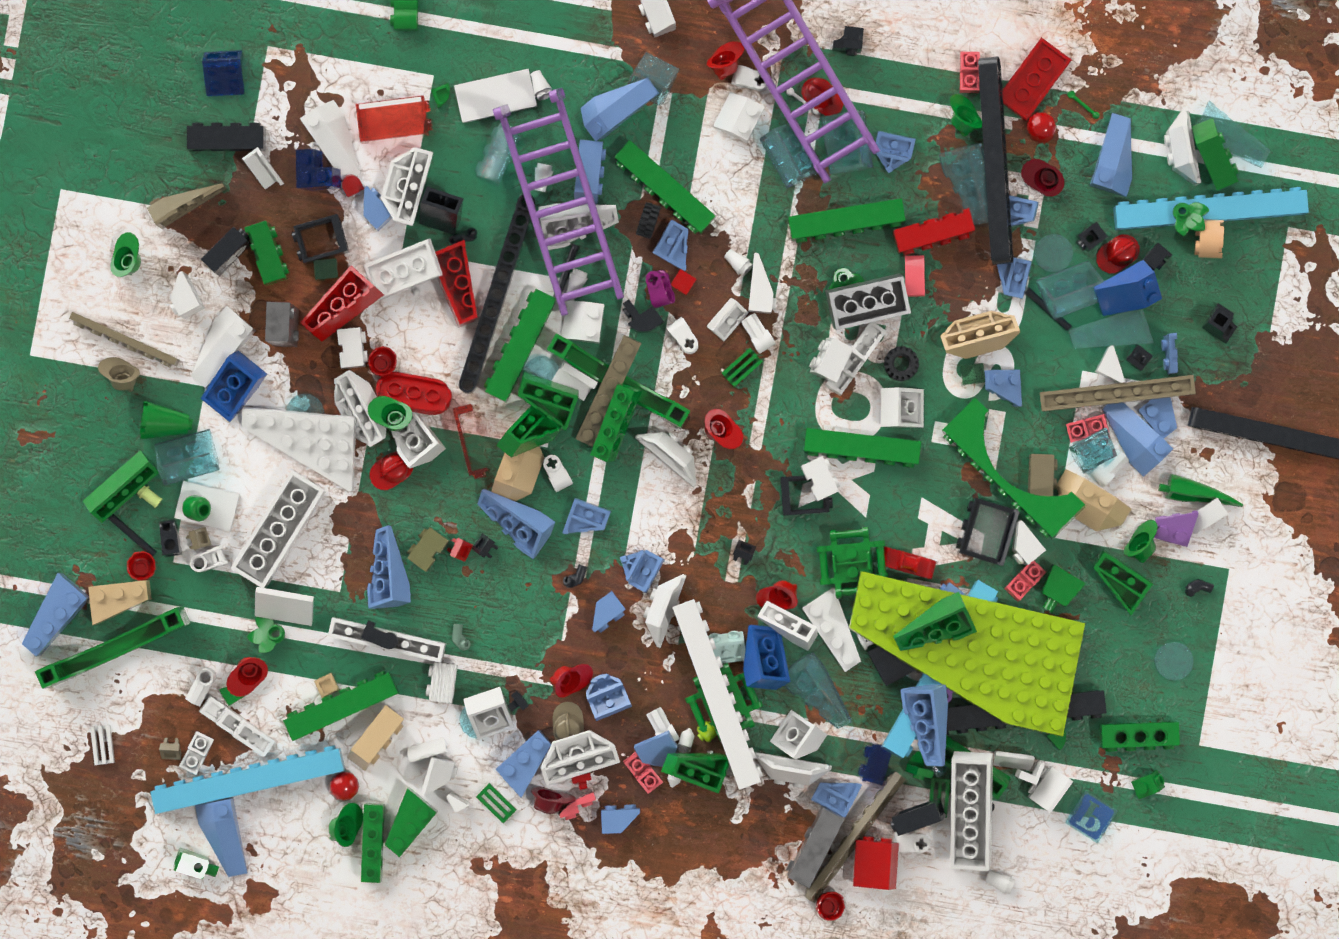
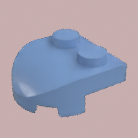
[586,674,632,721]

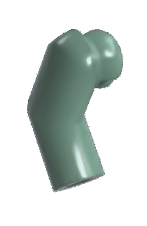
[452,624,471,651]

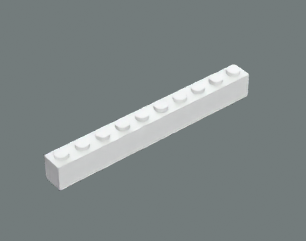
[673,599,763,790]

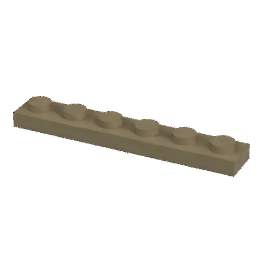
[69,312,180,368]
[576,335,641,447]

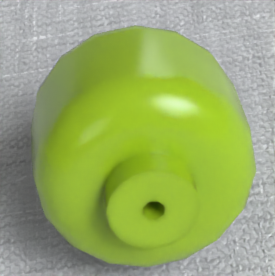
[697,721,717,742]

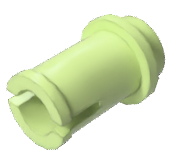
[137,486,162,508]

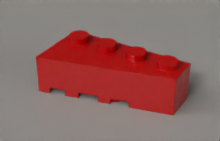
[892,208,975,256]
[435,240,477,328]
[300,266,384,342]

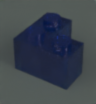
[296,149,341,191]

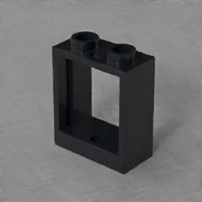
[291,214,350,265]
[780,475,833,516]
[890,797,946,836]

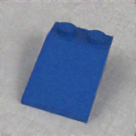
[1094,260,1162,316]
[200,350,267,422]
[743,625,790,690]

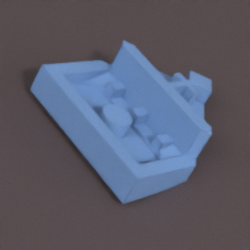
[876,131,916,173]
[620,550,665,593]
[634,730,677,767]

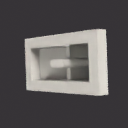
[1095,345,1125,383]

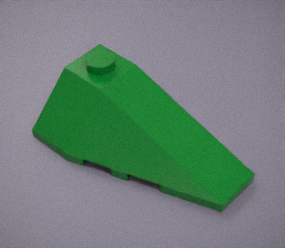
[893,592,977,651]

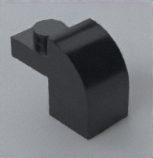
[622,299,664,333]

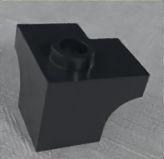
[832,26,864,56]
[1202,303,1237,344]

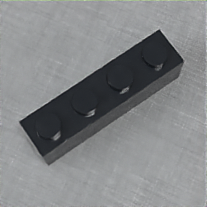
[187,123,266,152]

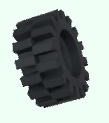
[636,202,661,239]
[884,346,919,381]

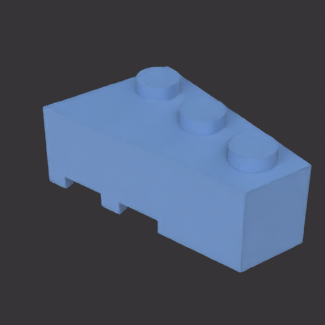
[574,140,606,205]
[495,730,552,798]

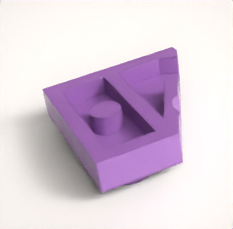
[1154,510,1199,547]

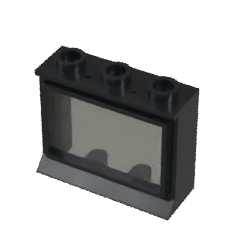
[955,497,1019,566]

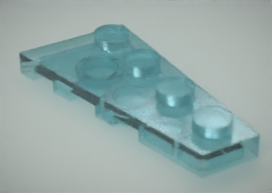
[1193,100,1270,168]
[1068,309,1154,349]

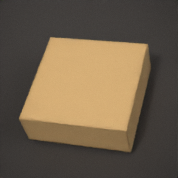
[314,673,340,698]

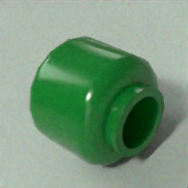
[182,495,211,522]

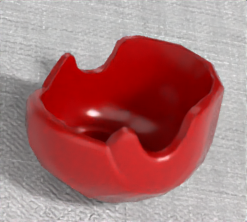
[1027,112,1056,144]
[368,346,397,377]
[126,551,156,581]
[329,771,359,801]
[816,891,845,921]

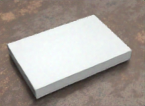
[174,481,240,531]
[255,587,314,626]

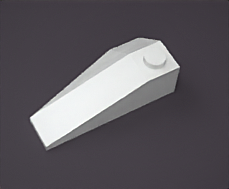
[191,306,256,388]
[391,412,446,468]

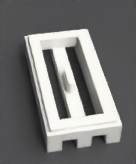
[90,725,115,765]

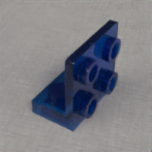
[202,50,245,96]
[858,742,891,785]

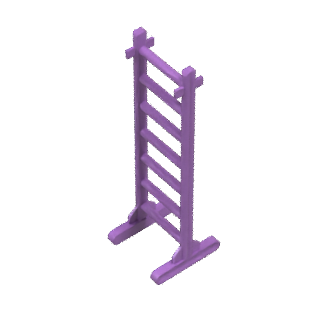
[707,0,880,184]
[493,87,624,316]

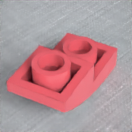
[960,52,980,93]
[905,255,925,297]
[1066,414,1110,443]
[1004,561,1046,602]
[623,751,663,794]
[559,792,596,820]

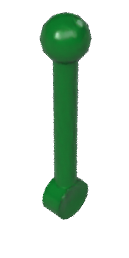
[1067,91,1100,119]

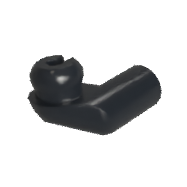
[449,228,477,245]
[563,564,588,588]
[1185,579,1214,597]

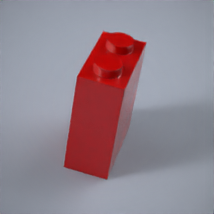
[853,836,899,890]

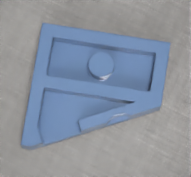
[1009,195,1039,227]
[652,220,688,271]
[997,257,1032,299]
[1161,333,1178,374]
[985,370,1022,407]
[1137,397,1177,439]
[562,498,611,534]
[811,782,862,817]

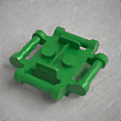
[816,526,889,599]
[685,663,763,742]

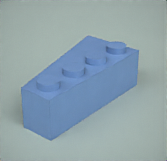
[22,573,90,657]

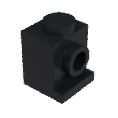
[1076,222,1108,252]
[1141,243,1172,271]

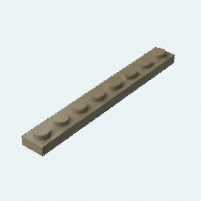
[1039,375,1196,412]
[804,771,906,903]

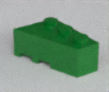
[244,221,290,286]
[518,372,579,431]
[496,406,562,458]
[1093,549,1153,615]
[385,787,438,857]

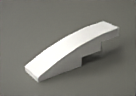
[825,322,887,396]
[199,695,275,757]

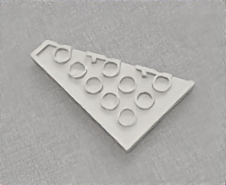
[242,407,356,491]

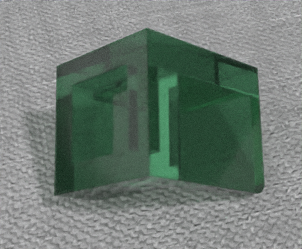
[313,258,338,281]
[960,363,985,386]

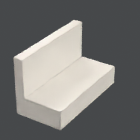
[242,147,284,189]
[551,361,598,401]
[1015,760,1045,785]

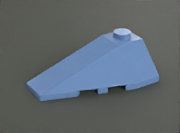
[580,78,659,141]
[1102,403,1173,477]
[901,684,948,766]

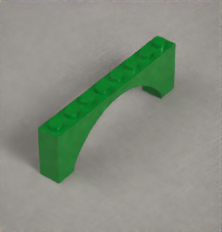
[547,333,690,430]
[942,398,1085,540]
[34,607,191,689]

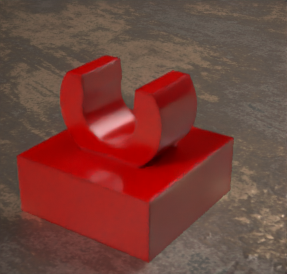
[447,538,473,562]
[571,772,591,790]

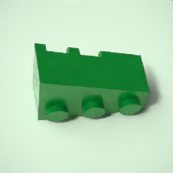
[1192,118,1240,190]
[661,753,730,794]

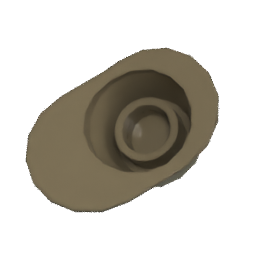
[98,357,140,392]
[553,702,584,741]

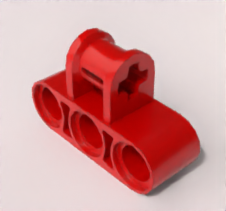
[884,546,937,580]

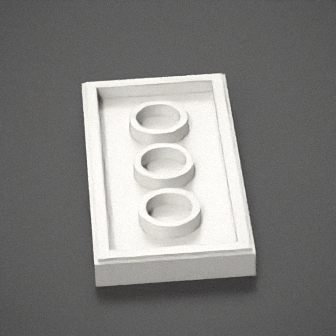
[454,69,537,123]
[364,239,443,301]

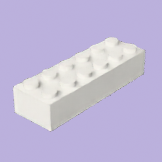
[230,470,327,588]
[950,751,993,871]

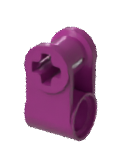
[645,270,675,308]

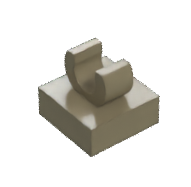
[186,527,212,550]
[159,738,181,760]

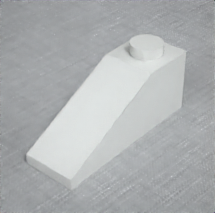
[748,253,777,314]
[757,601,818,651]

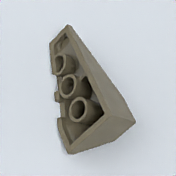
[147,183,227,229]

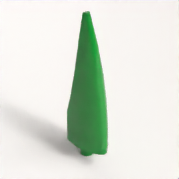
[1158,474,1243,507]

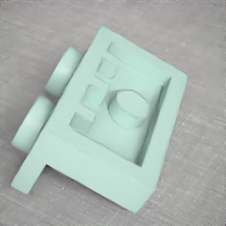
[708,631,745,664]

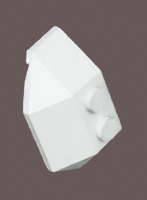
[1164,107,1201,186]
[381,147,433,226]
[334,370,386,447]
[635,432,696,488]
[643,574,686,648]
[541,730,620,786]
[755,752,832,788]

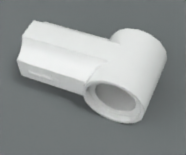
[741,313,776,354]
[1090,448,1129,487]
[185,668,216,707]
[646,707,680,741]

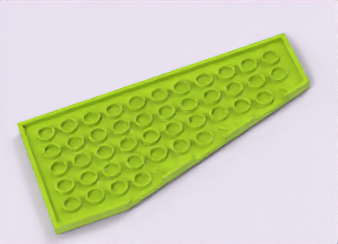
[849,572,1085,737]

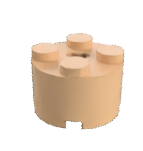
[1195,219,1224,259]

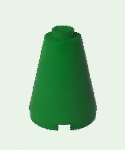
[140,401,193,439]

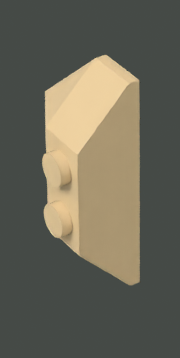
[941,311,1020,359]
[491,447,544,501]
[1057,469,1131,531]

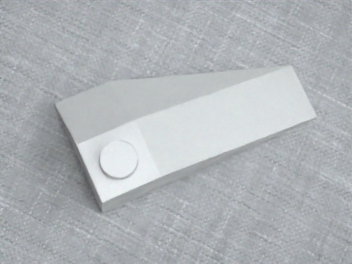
[300,100,361,180]
[538,204,619,250]

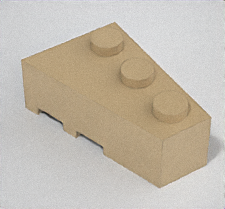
[88,580,152,625]
[347,705,404,771]

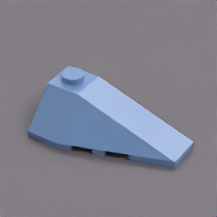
[1090,113,1132,197]
[477,489,555,559]
[367,525,411,609]
[195,798,248,877]

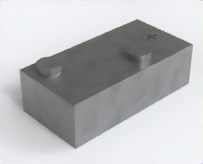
[825,274,911,330]
[265,302,299,347]
[786,806,844,888]

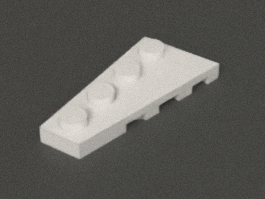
[802,587,861,672]

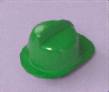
[950,94,982,136]
[110,232,141,277]
[368,396,413,431]
[1124,520,1158,563]
[328,803,363,847]

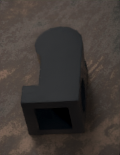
[159,519,183,557]
[361,620,399,649]

